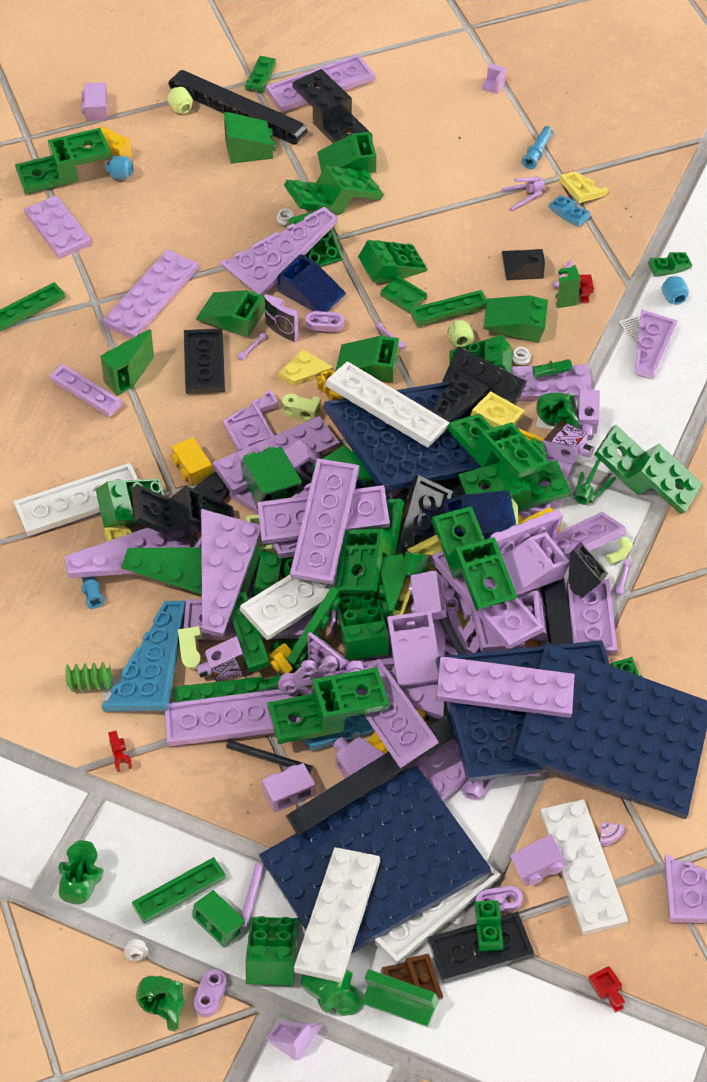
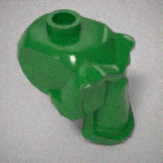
[536,393,579,428]
[58,840,104,904]
[301,969,362,1016]
[136,976,185,1032]

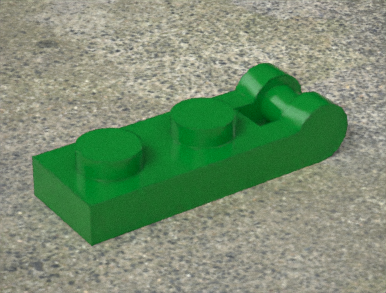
[245,55,276,93]

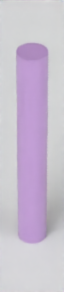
[240,863,264,930]

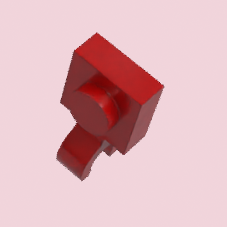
[579,274,594,303]
[108,730,132,772]
[588,966,625,1013]

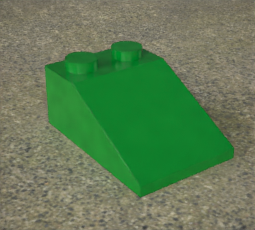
[483,295,548,343]

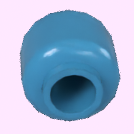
[106,155,134,180]
[661,276,689,305]

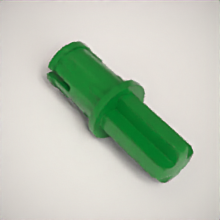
[532,359,572,379]

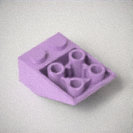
[502,532,569,595]
[387,610,439,687]
[308,632,350,673]

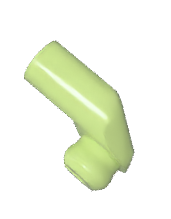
[606,537,633,565]

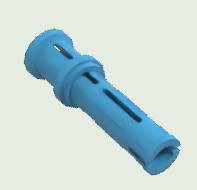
[521,126,554,169]
[80,550,105,609]

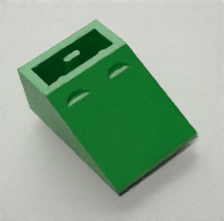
[317,132,377,173]
[285,209,343,271]
[358,240,428,283]
[196,290,265,337]
[100,329,154,396]
[449,334,512,372]
[335,336,399,383]
[95,478,164,528]
[251,551,294,598]
[377,554,407,633]
[336,593,389,660]
[245,916,298,986]

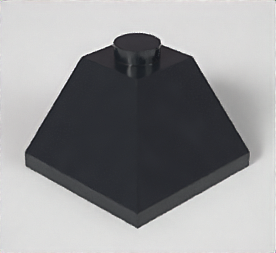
[502,249,545,281]
[568,542,608,598]

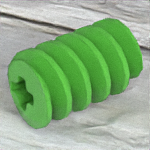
[65,662,112,692]

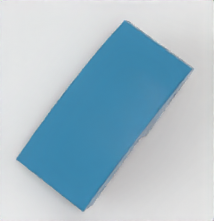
[549,195,590,227]

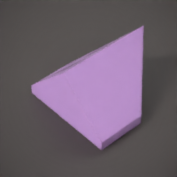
[265,1020,325,1061]

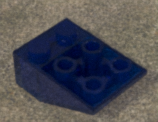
[277,254,346,312]
[443,490,516,539]

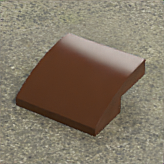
[380,954,443,1000]

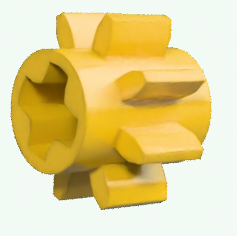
[317,370,334,394]

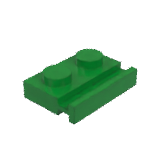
[380,276,427,314]

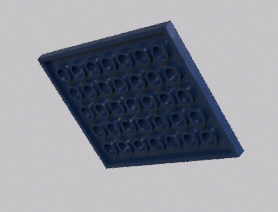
[323,381,481,491]
[436,640,610,782]
[513,643,707,819]
[259,765,491,954]

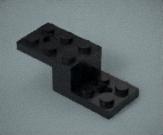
[292,69,372,143]
[132,484,234,543]

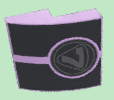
[264,294,298,342]

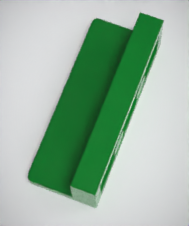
[361,969,439,1027]

